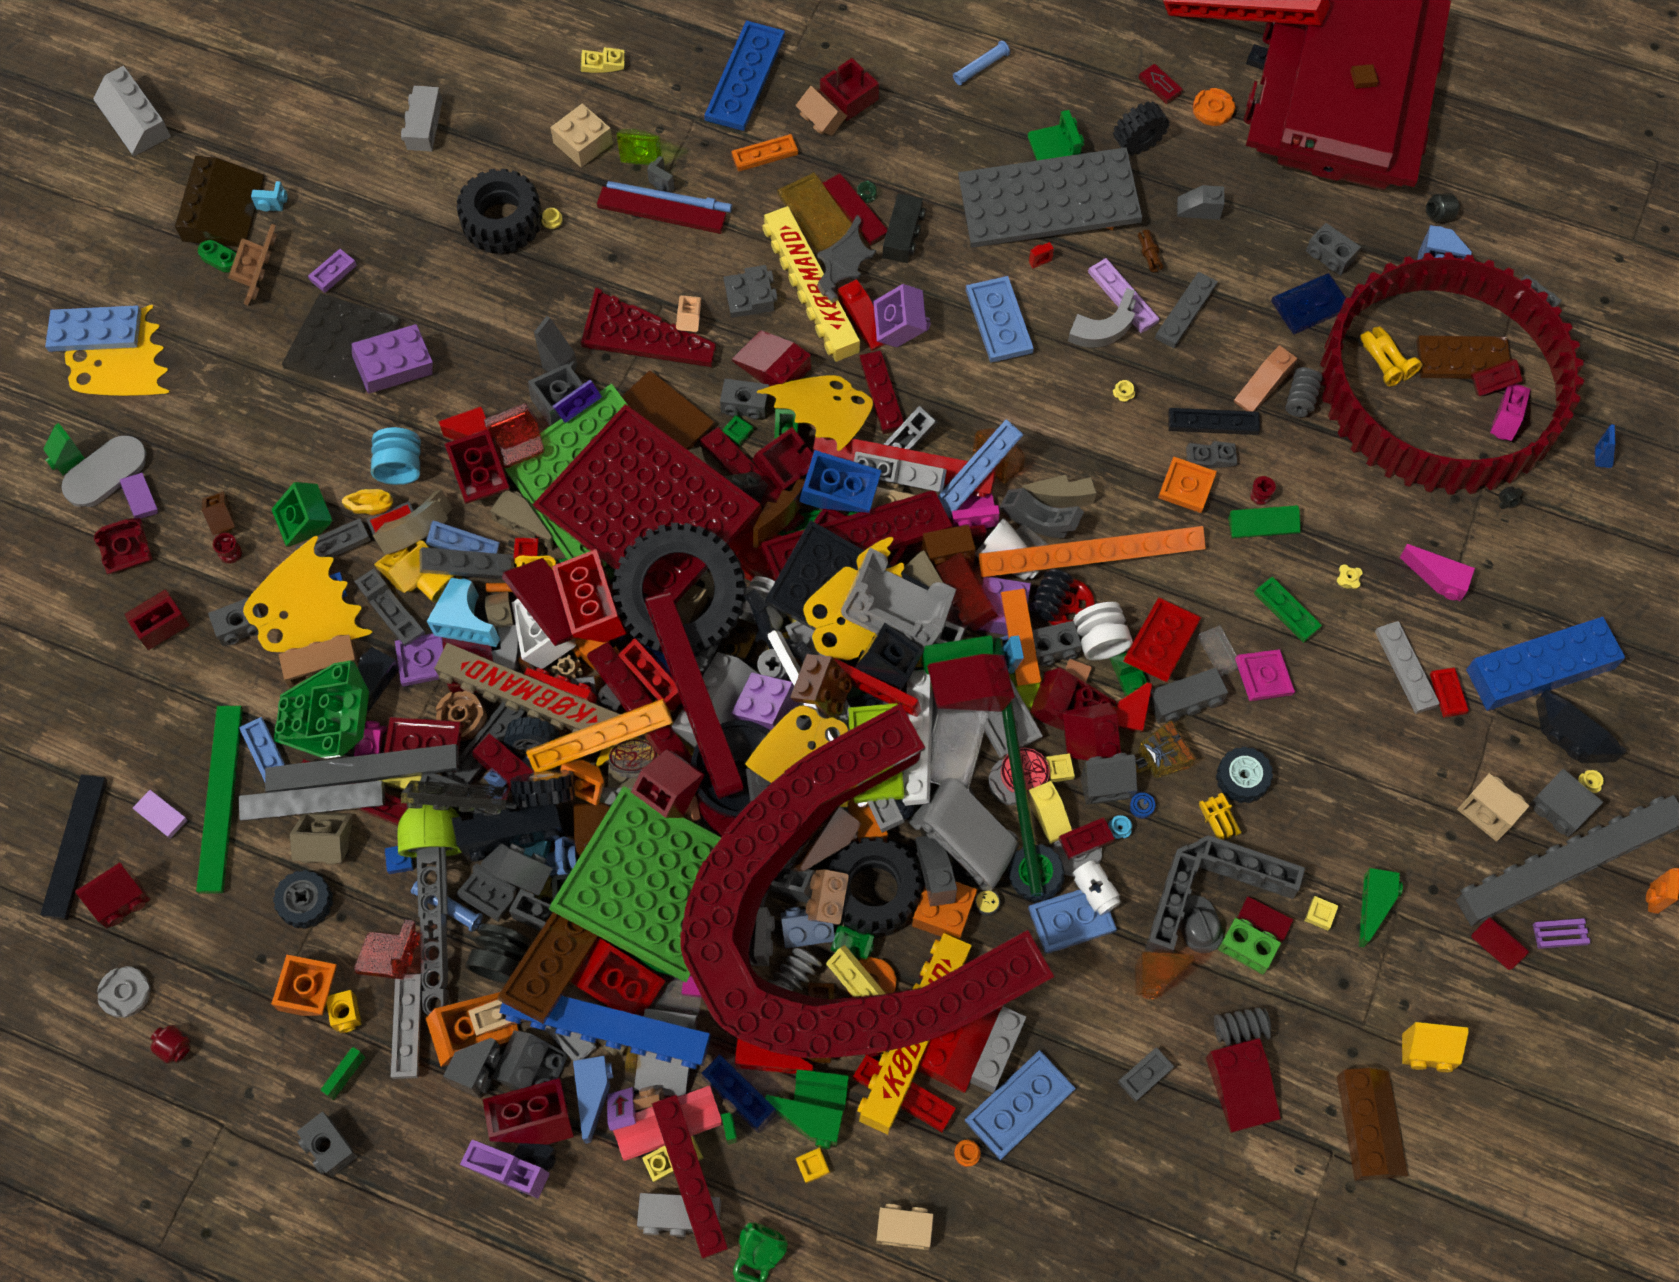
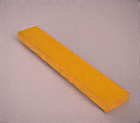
[526,699,673,772]

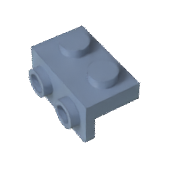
[780,907,835,948]

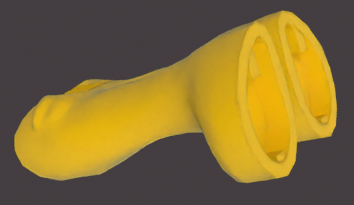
[1360,326,1422,387]

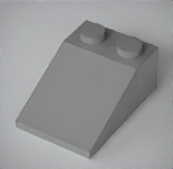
[634,1009,698,1097]

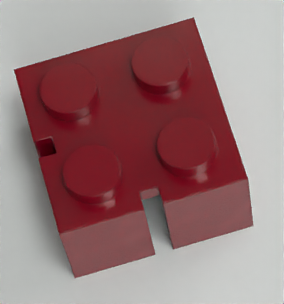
[820,58,879,121]
[752,427,813,493]

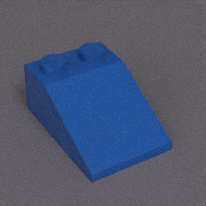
[799,450,882,513]

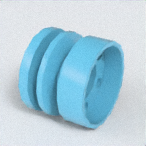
[371,427,421,485]

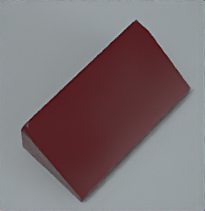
[1471,917,1529,970]

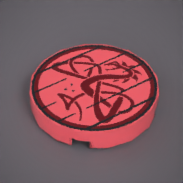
[1000,748,1050,796]

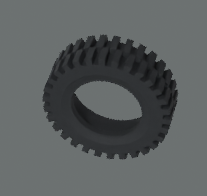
[613,523,747,654]

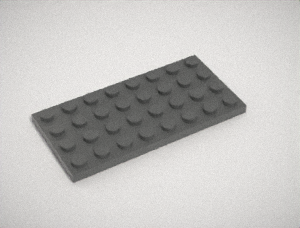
[958,147,1142,248]

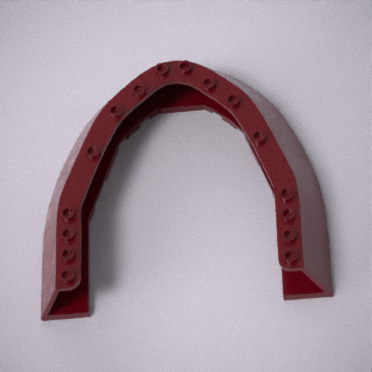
[680,703,1054,1058]

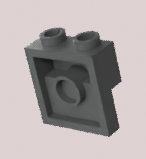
[723,265,777,318]

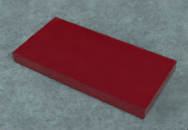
[502,558,575,646]

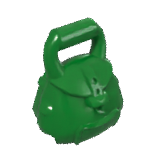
[733,1222,788,1282]

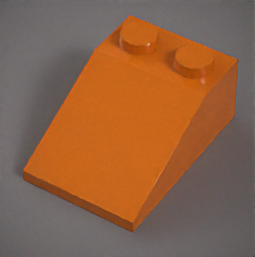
[426,992,519,1067]

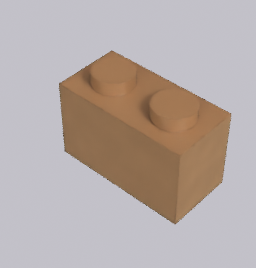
[796,86,847,136]

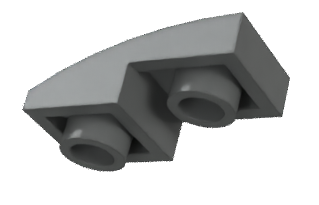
[1186,441,1237,468]

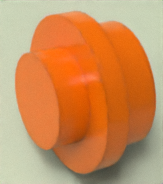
[954,1140,981,1167]

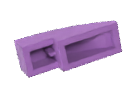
[460,1140,550,1198]

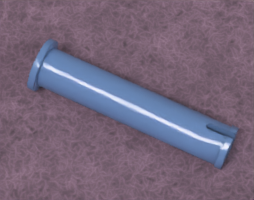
[953,40,1010,85]
[411,881,483,932]

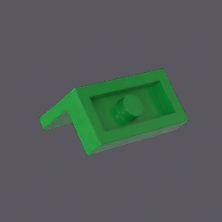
[794,1069,849,1111]

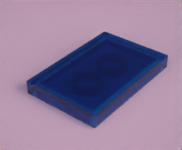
[1271,273,1346,335]

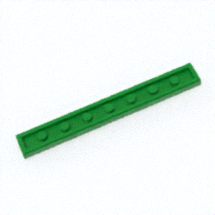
[196,705,243,894]

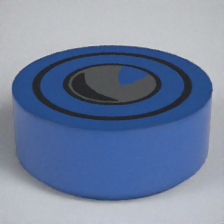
[1130,793,1155,819]

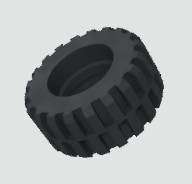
[456,168,542,254]
[829,837,922,938]

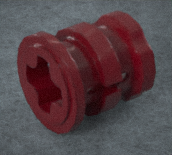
[1250,476,1276,505]

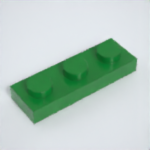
[1254,577,1322,643]

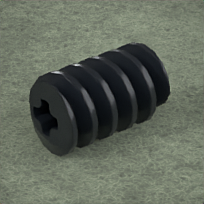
[1029,569,1074,621]

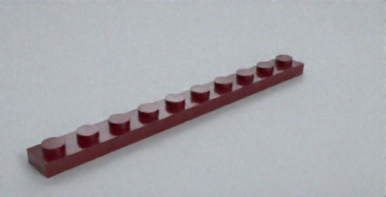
[587,642,735,837]

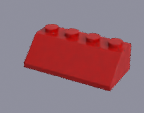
[552,549,626,643]
[918,1006,1002,1093]

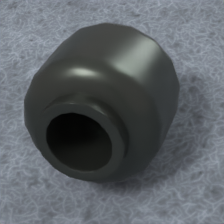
[1426,193,1460,222]

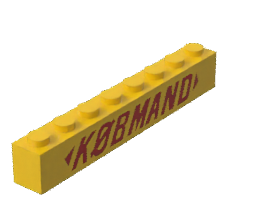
[857,933,972,1135]

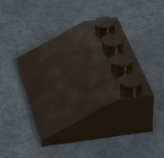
[175,155,265,247]

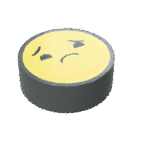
[975,890,1000,916]

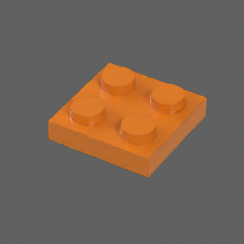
[1158,456,1217,513]

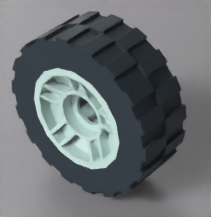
[1216,747,1273,803]

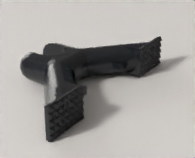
[744,589,815,662]

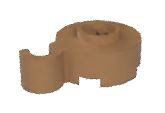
[436,691,487,742]

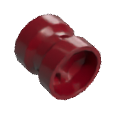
[212,533,242,564]

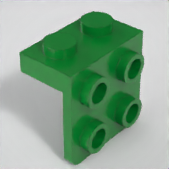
[1028,110,1084,161]

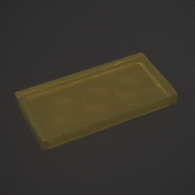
[777,172,851,253]

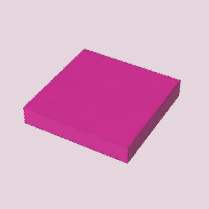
[1235,649,1295,701]

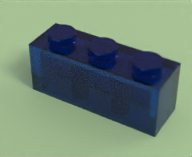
[701,1054,777,1133]

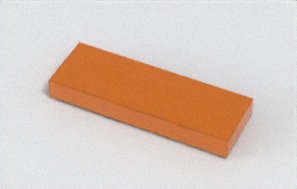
[731,134,798,172]

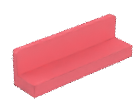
[613,1085,723,1161]

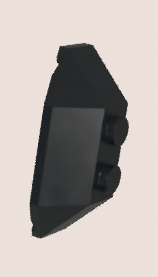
[1536,689,1627,763]

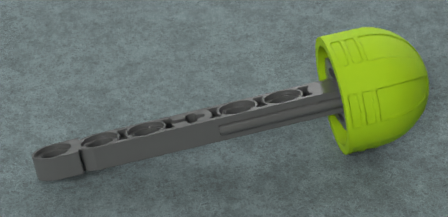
[398,800,462,1015]

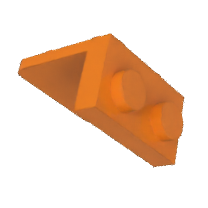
[1646,868,1679,914]

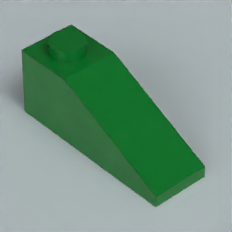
[1359,868,1403,947]
[765,1095,843,1149]

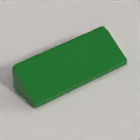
[1228,505,1300,538]
[921,636,993,675]

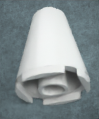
[975,518,1039,580]

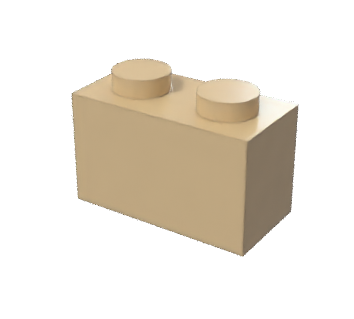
[876,1204,933,1250]

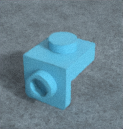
[251,181,287,211]

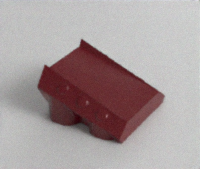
[94,518,153,575]

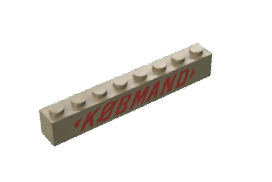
[434,643,620,749]

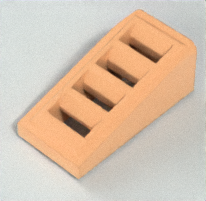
[676,295,701,332]

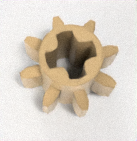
[552,655,583,681]

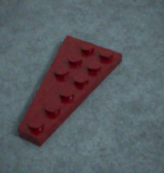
[581,287,716,367]

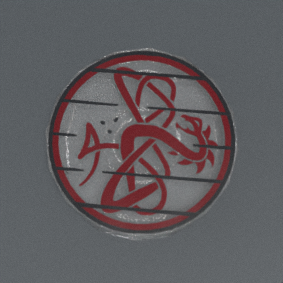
[608,739,658,778]

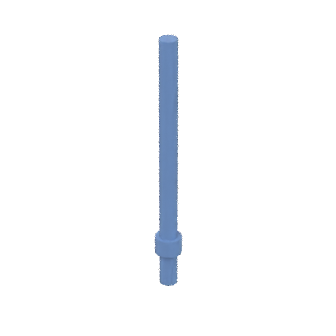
[607,181,732,213]

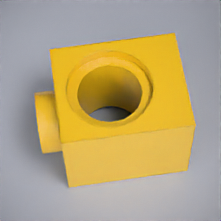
[326,990,362,1033]

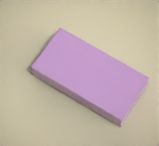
[133,790,187,839]

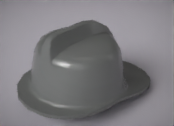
[1179,895,1223,953]

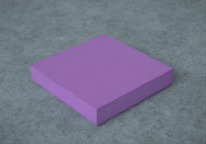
[395,633,443,687]

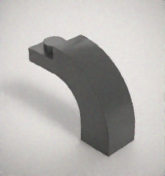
[999,488,1084,538]

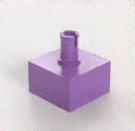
[873,284,931,347]

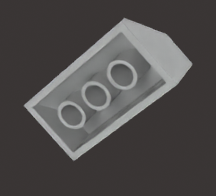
[93,66,171,157]
[672,652,758,748]

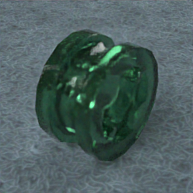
[857,181,876,203]

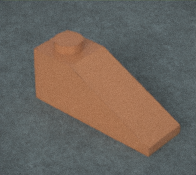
[1234,345,1297,411]

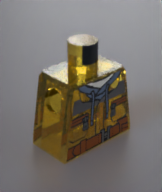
[1135,721,1195,778]

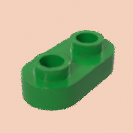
[198,240,236,273]

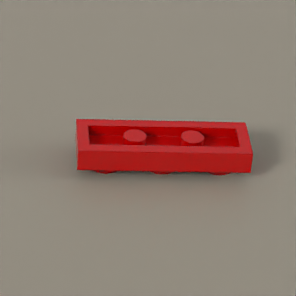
[524,668,597,704]

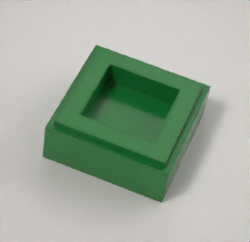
[722,415,753,447]
[721,1112,738,1145]

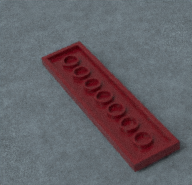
[761,490,953,581]

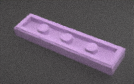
[1088,258,1159,333]

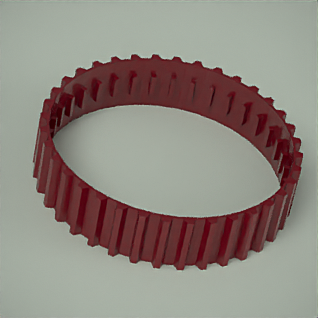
[1320,252,1584,495]

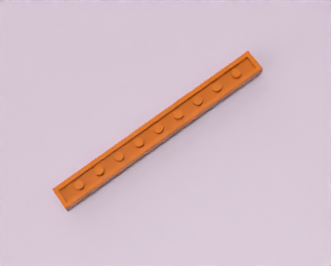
[979,526,1206,577]

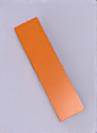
[1000,588,1041,687]

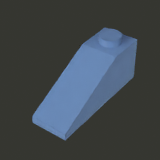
[573,1056,613,1144]

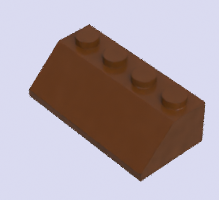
[1336,1068,1408,1181]

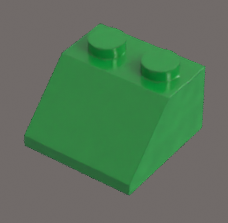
[271,482,332,547]

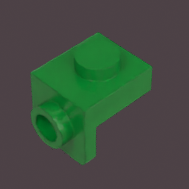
[831,926,874,960]

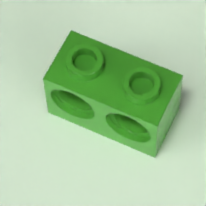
[1218,918,1281,975]

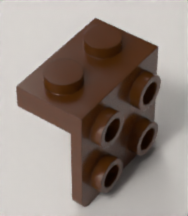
[790,654,852,720]

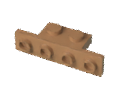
[228,224,277,305]

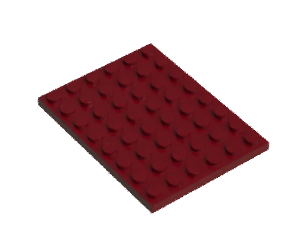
[532,404,762,605]

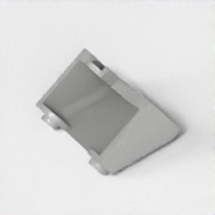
[841,548,956,650]
[908,778,1019,891]

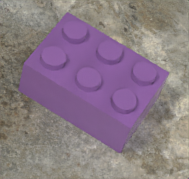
[352,324,433,394]

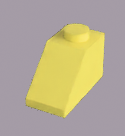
[1029,781,1072,843]

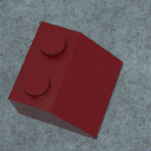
[1062,702,1121,761]
[75,862,151,929]

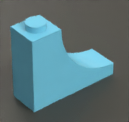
[427,578,500,647]

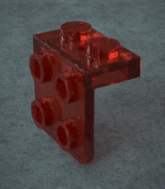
[484,403,545,468]
[354,920,420,980]

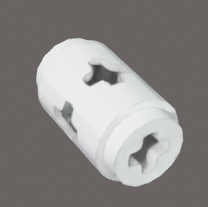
[1073,860,1121,916]

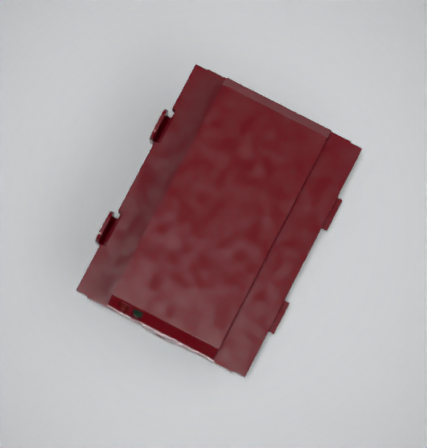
[1243,0,1451,190]

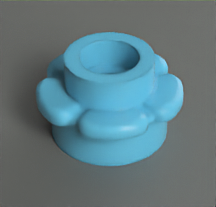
[1108,815,1132,839]

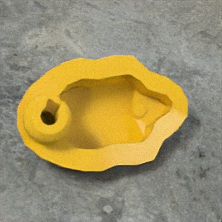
[342,489,393,515]

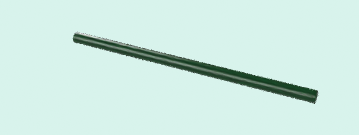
[993,638,1044,897]

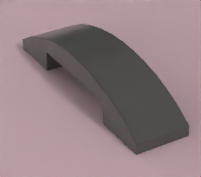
[354,569,425,647]

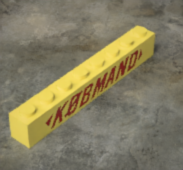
[762,206,860,362]

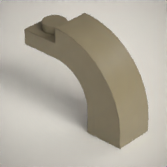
[373,490,453,554]

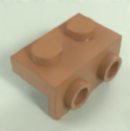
[806,870,849,924]

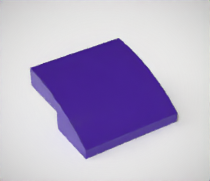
[553,380,602,423]

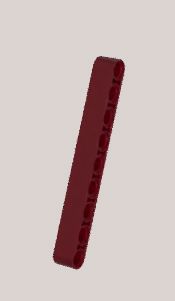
[645,591,743,799]

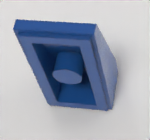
[1595,424,1615,468]

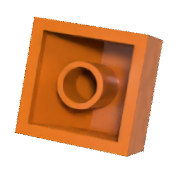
[271,955,337,1016]

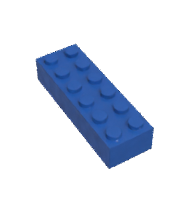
[1466,617,1625,711]

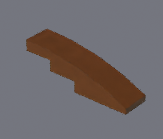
[753,479,805,548]

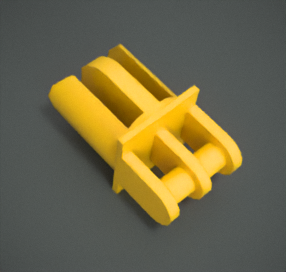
[1199,793,1242,840]

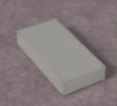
[546,1026,597,1061]

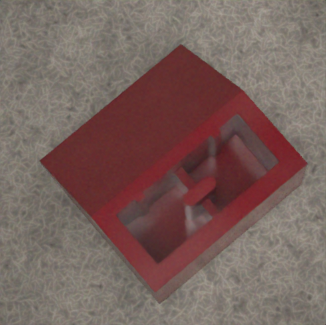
[124,589,190,651]
[631,749,705,818]

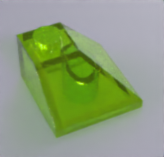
[617,129,662,165]

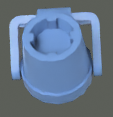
[547,836,578,878]

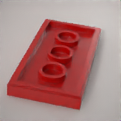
[1123,597,1201,682]

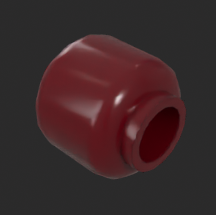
[150,1025,191,1064]

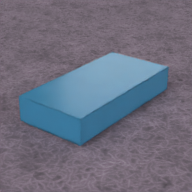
[1003,635,1024,674]

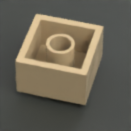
[550,104,613,168]
[1457,773,1529,842]

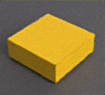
[795,1147,830,1184]

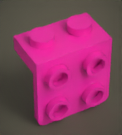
[950,493,1000,528]

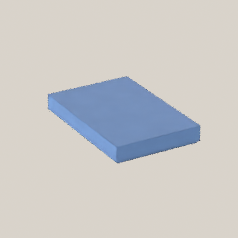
[1028,884,1117,954]

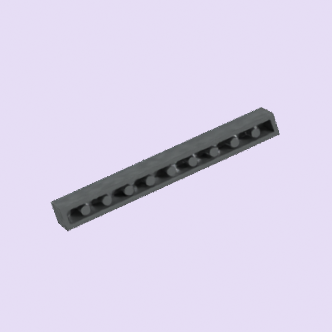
[1456,795,1679,927]

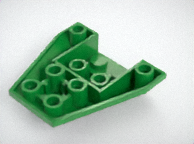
[274,660,369,759]

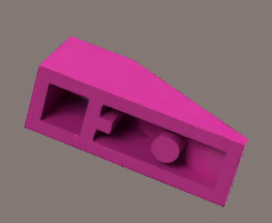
[1490,383,1530,441]
[1400,544,1475,601]

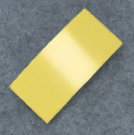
[581,47,624,73]
[642,1136,704,1182]

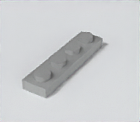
[1375,621,1440,714]
[391,974,422,1079]

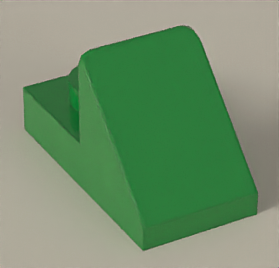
[1110,652,1147,697]

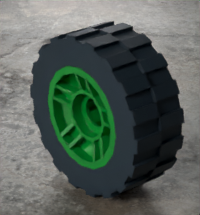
[1008,844,1065,902]

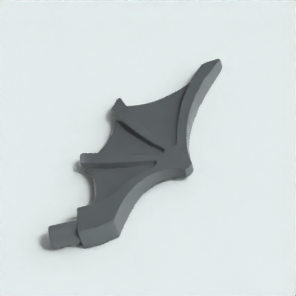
[817,215,876,303]

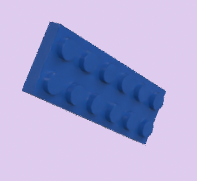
[704,21,785,131]

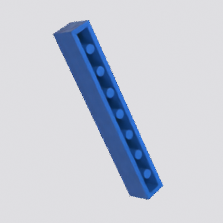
[499,996,712,1069]

